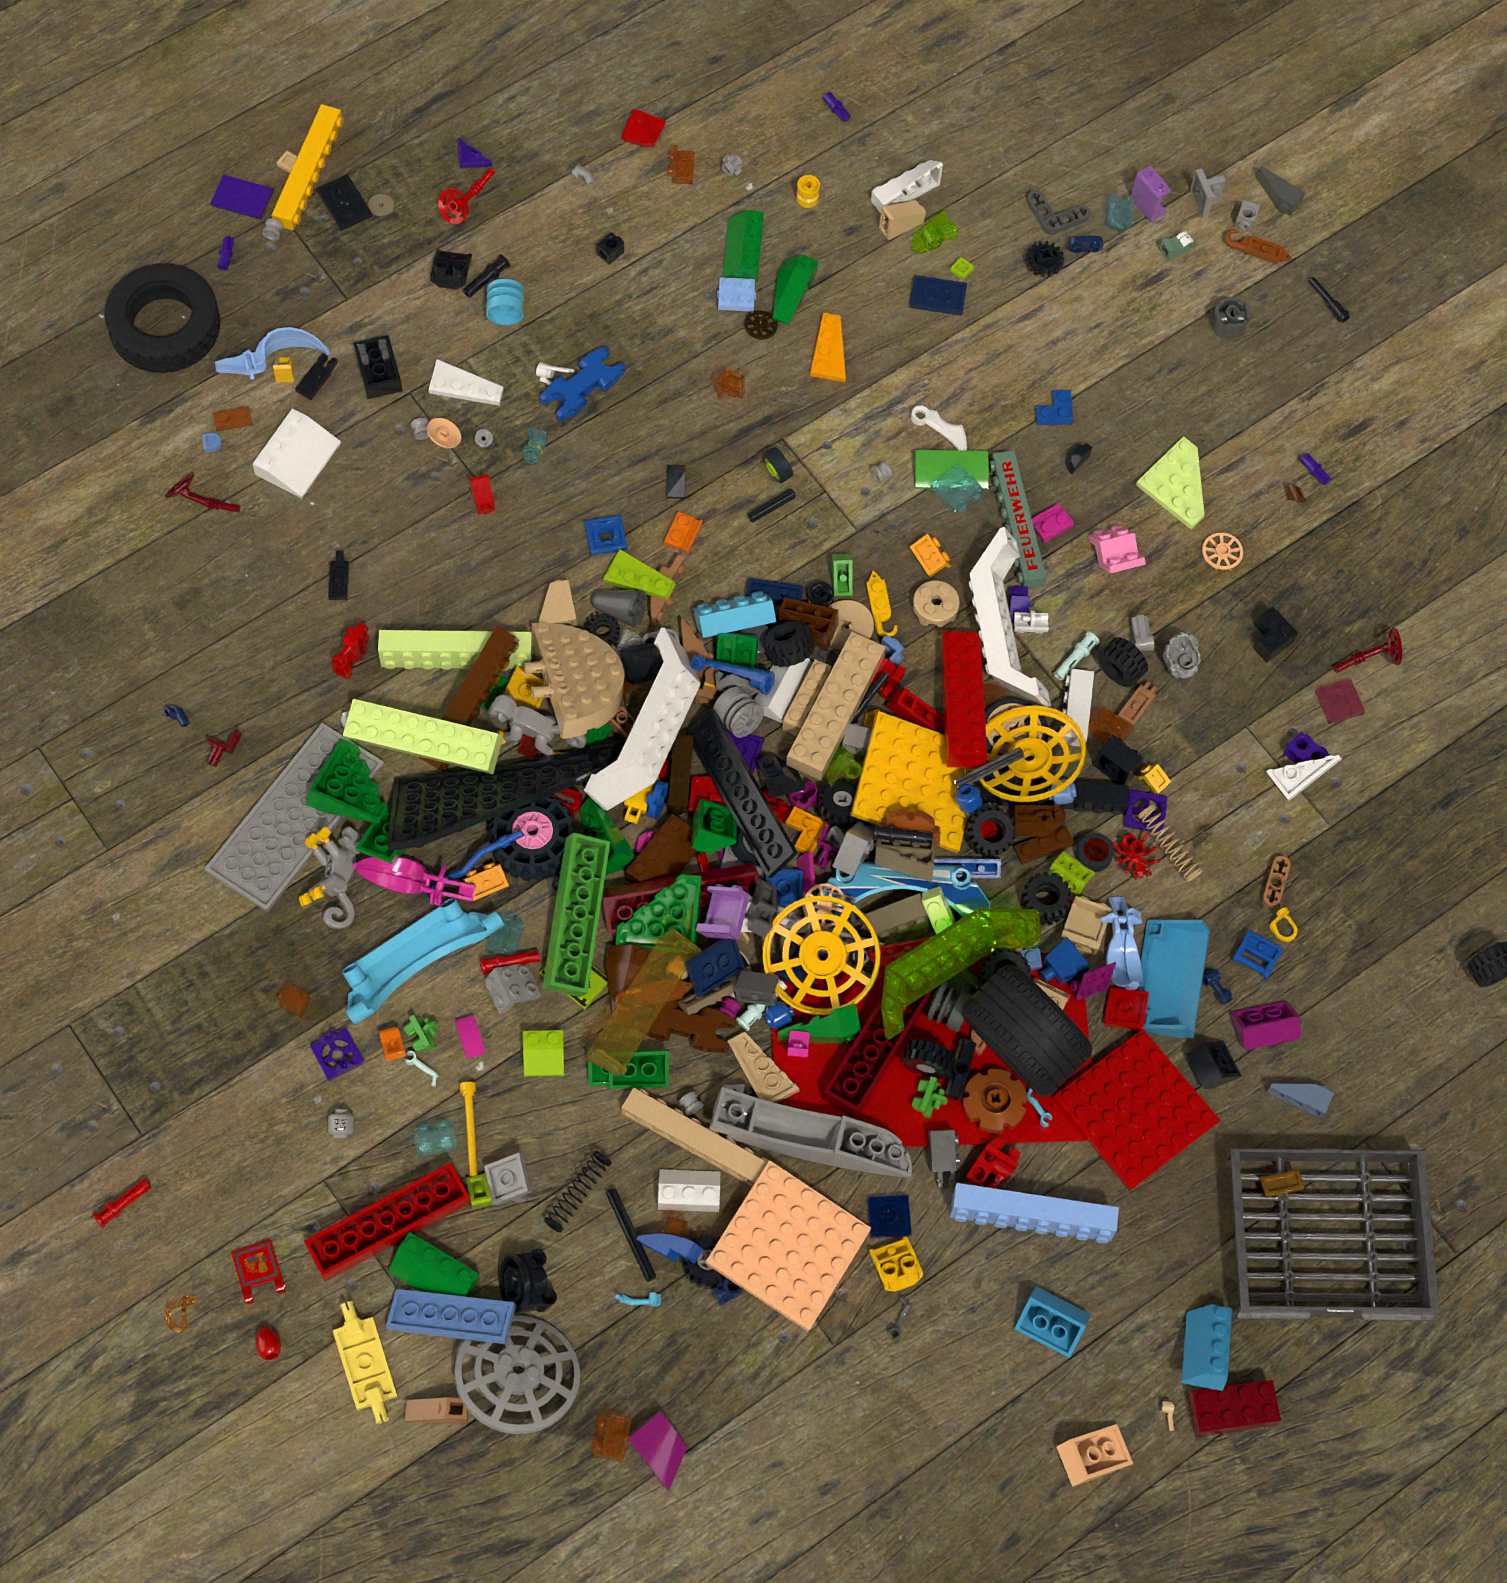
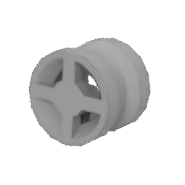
[262,218,283,240]
[411,418,429,440]
[871,461,892,483]
[679,1091,704,1116]

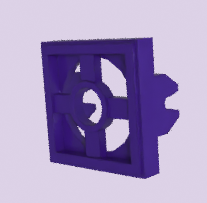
[1124,790,1167,833]
[310,1028,364,1082]

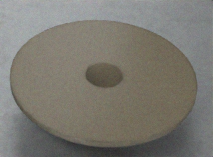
[368,194,394,216]

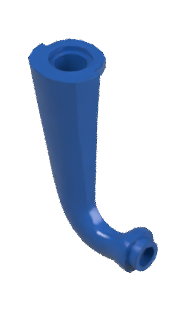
[691,655,775,695]

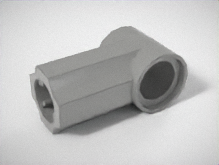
[1131,615,1154,652]

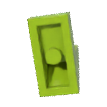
[466,1174,492,1209]

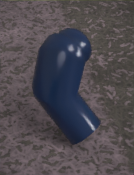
[163,706,190,728]

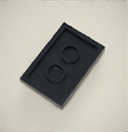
[316,174,372,231]

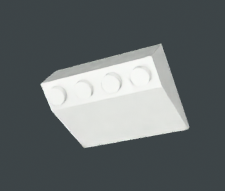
[253,409,341,498]

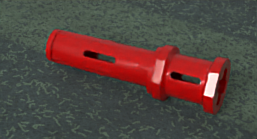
[479,950,540,975]
[92,1178,151,1229]

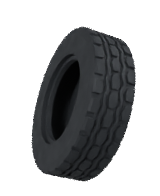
[104,263,220,373]

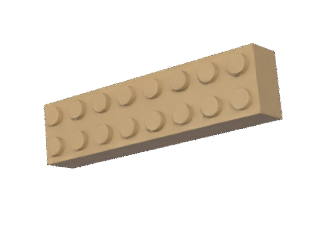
[786,632,886,780]

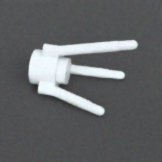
[536,362,574,385]

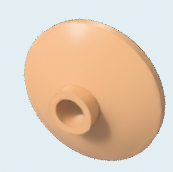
[427,418,461,448]

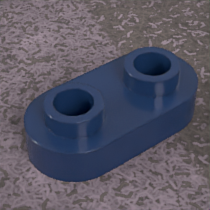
[1068,236,1104,253]

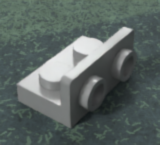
[715,672,759,696]

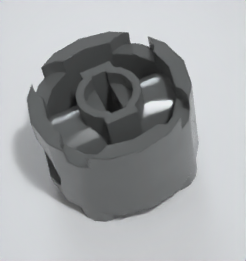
[1212,297,1250,339]

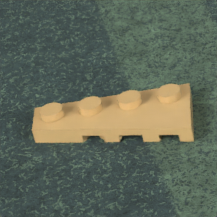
[727,1032,800,1103]

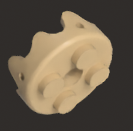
[913,580,960,627]

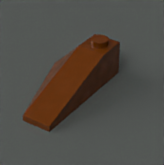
[605,945,651,1030]

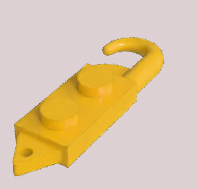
[866,571,897,638]

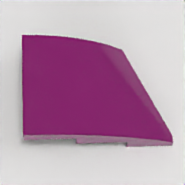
[628,1412,687,1491]

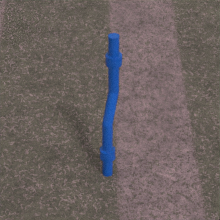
[424,829,524,894]

